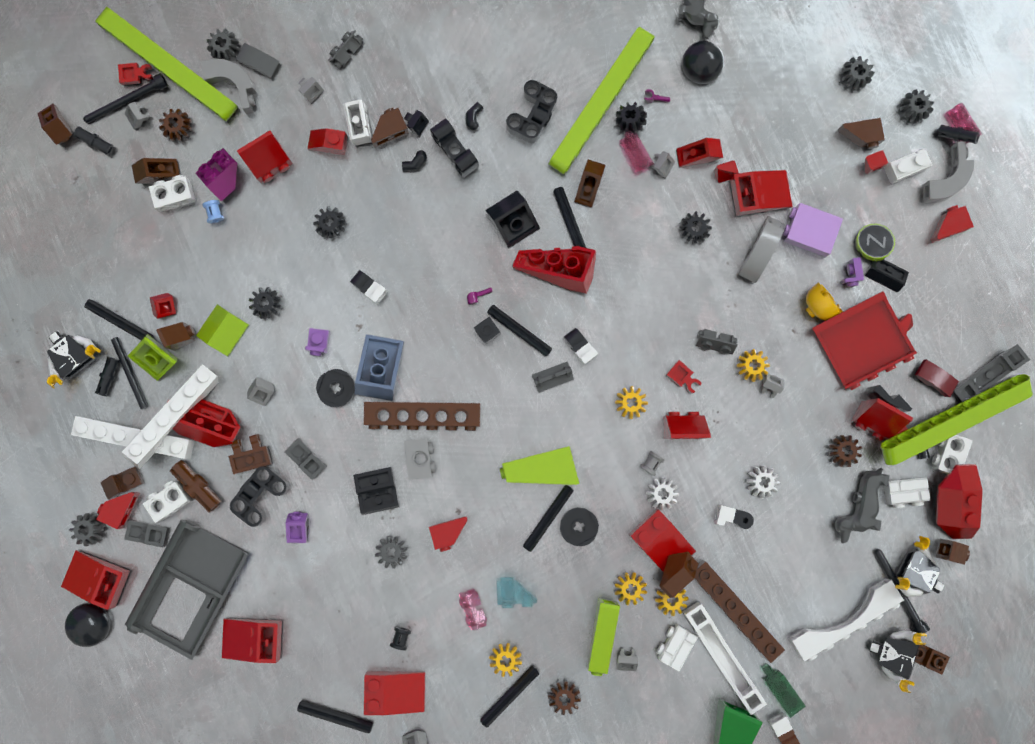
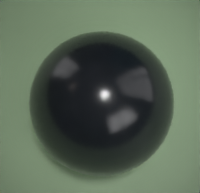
[682,41,724,84]
[65,603,111,647]

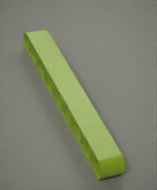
[95,7,238,122]
[548,26,655,175]
[881,374,1033,465]

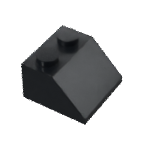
[485,190,540,248]

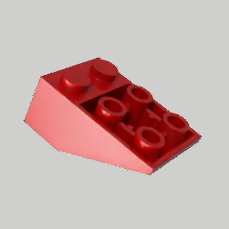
[730,170,793,216]
[61,550,130,610]
[222,618,282,663]

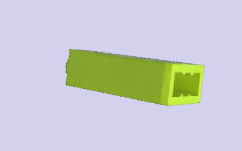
[499,446,579,485]
[587,598,620,676]

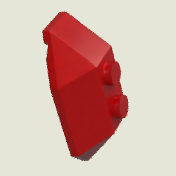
[167,399,240,447]
[936,464,983,539]

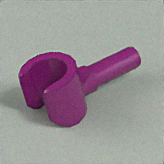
[644,89,670,103]
[467,287,493,304]

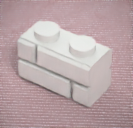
[343,100,372,145]
[884,148,932,184]
[884,477,930,508]
[656,624,698,671]

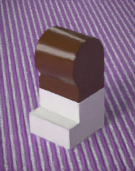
[768,713,800,744]

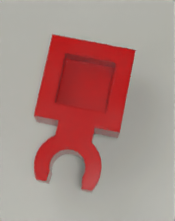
[118,63,153,85]
[666,360,702,393]

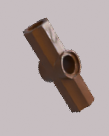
[170,460,222,513]

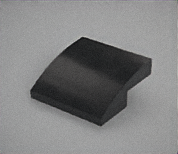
[864,385,912,412]
[353,467,399,515]

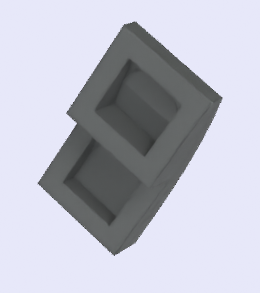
[235,43,280,78]
[284,438,326,480]
[124,520,167,547]

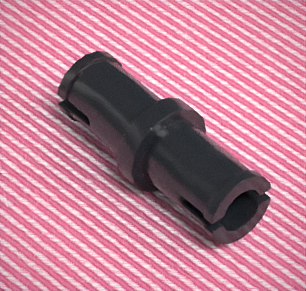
[938,124,980,144]
[73,126,113,156]
[95,356,119,397]

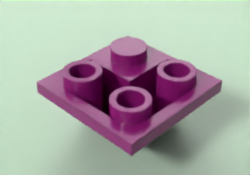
[195,148,237,202]

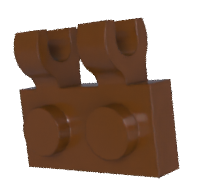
[228,434,272,474]

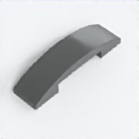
[954,344,1030,402]

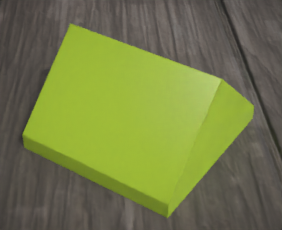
[196,304,249,356]
[127,334,178,381]

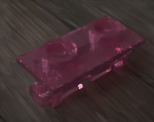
[946,103,982,144]
[619,131,654,172]
[459,588,487,630]

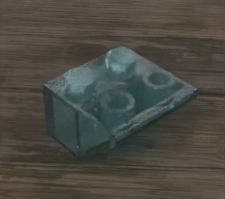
[497,577,537,608]

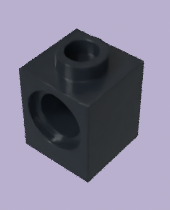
[474,317,501,345]

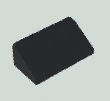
[865,259,909,292]

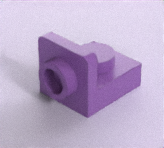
[840,257,864,287]
[305,328,329,356]
[285,511,308,543]

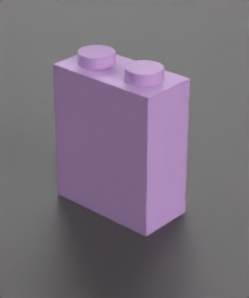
[783,203,843,257]

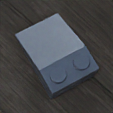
[355,334,404,401]

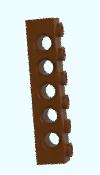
[364,402,481,431]
[694,560,785,663]

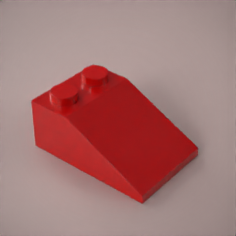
[237,130,293,183]
[851,398,913,441]
[663,412,711,439]
[628,509,696,573]
[364,671,425,715]

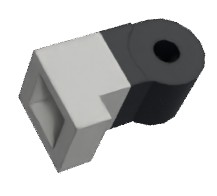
[350,270,388,305]
[563,328,599,365]
[714,505,754,529]

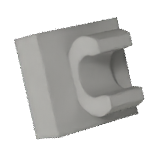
[299,77,324,103]
[125,102,150,129]
[650,151,675,178]
[762,373,784,398]
[617,649,638,671]

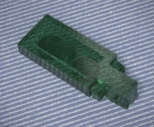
[762,664,806,718]

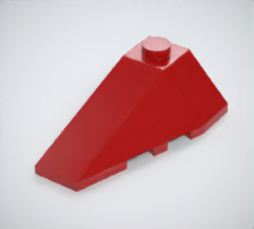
[512,246,596,294]

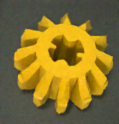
[736,349,770,382]
[615,386,648,419]
[614,572,647,605]
[655,589,688,616]
[489,643,522,677]

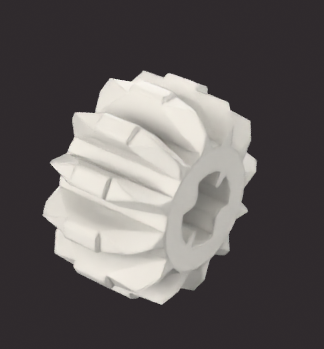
[746,466,780,499]
[646,477,679,510]

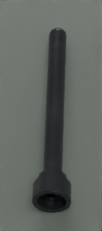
[83,73,168,123]
[874,549,930,633]

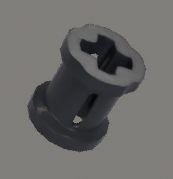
[390,626,411,651]

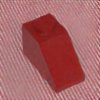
[307,128,348,155]
[676,138,723,167]
[931,205,974,243]
[96,492,140,529]
[429,516,468,552]

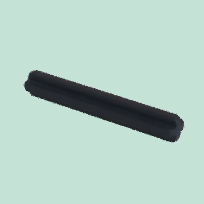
[554,187,586,248]
[84,299,154,340]
[487,305,552,356]
[523,485,574,552]
[480,666,540,728]
[297,701,373,734]

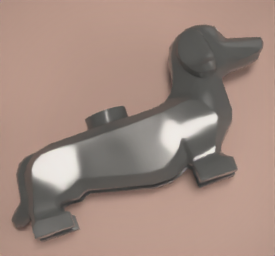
[678,0,719,39]
[835,468,890,544]

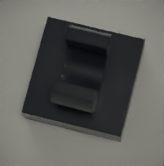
[403,110,429,136]

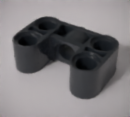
[506,80,558,143]
[430,118,479,178]
[230,466,290,527]

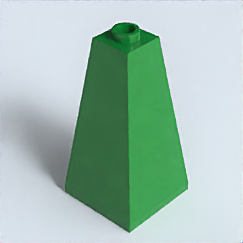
[713,699,763,744]

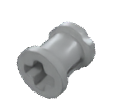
[640,451,665,476]

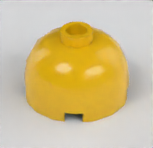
[806,282,843,321]

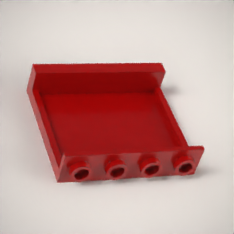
[813,291,917,390]

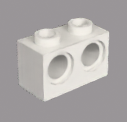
[149,175,196,212]
[932,435,973,475]
[143,481,193,523]

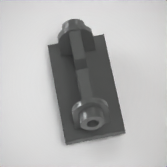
[328,30,363,68]
[696,329,738,355]
[532,361,574,393]

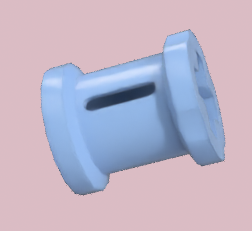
[202,200,224,224]

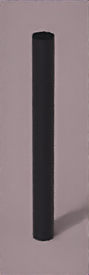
[111,337,148,410]

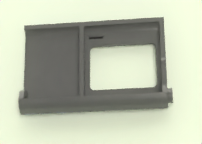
[125,519,248,660]

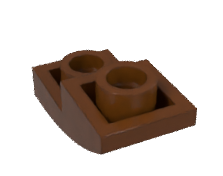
[915,645,950,675]

